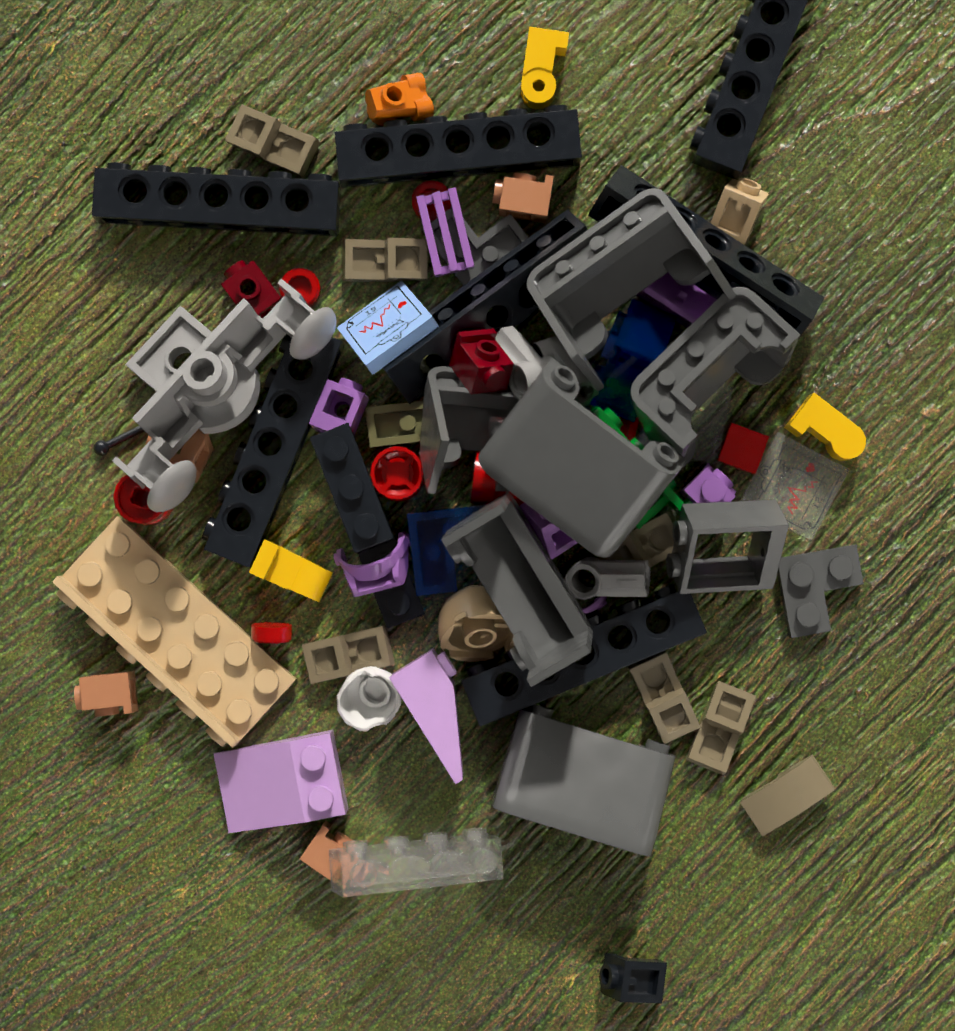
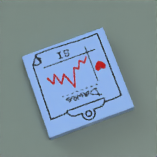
[337,280,439,375]

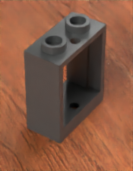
[666,500,789,594]

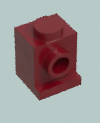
[221,260,282,319]
[449,328,514,395]

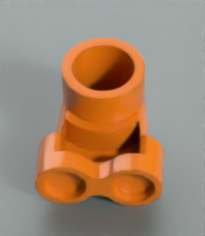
[365,73,434,126]

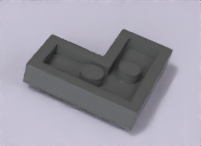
[422,207,529,286]
[777,544,864,638]

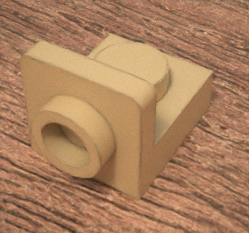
[711,178,769,245]

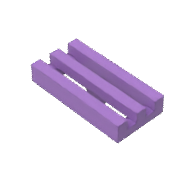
[416,187,474,277]

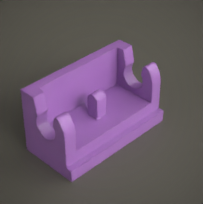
[636,272,717,328]

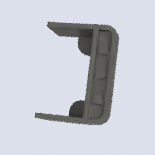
[527,188,736,391]
[419,366,591,494]
[441,491,593,687]

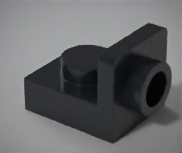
[599,953,667,1004]

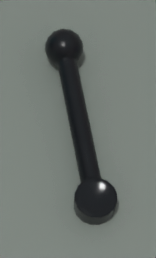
[93,426,145,456]

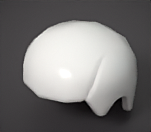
[337,666,402,732]

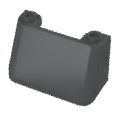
[630,287,800,472]
[478,358,687,558]
[492,704,676,856]

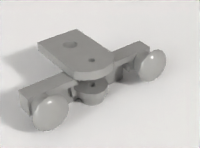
[112,279,336,512]

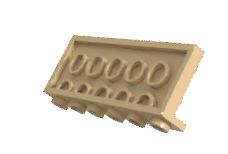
[53,516,297,748]

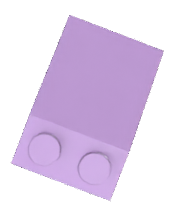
[389,648,463,784]
[214,730,348,833]

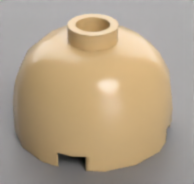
[438,585,515,662]

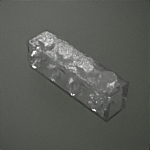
[329,828,504,897]

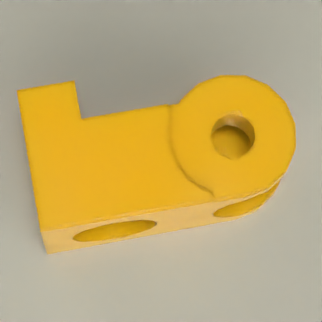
[521,26,569,110]
[784,393,866,461]
[249,539,333,602]

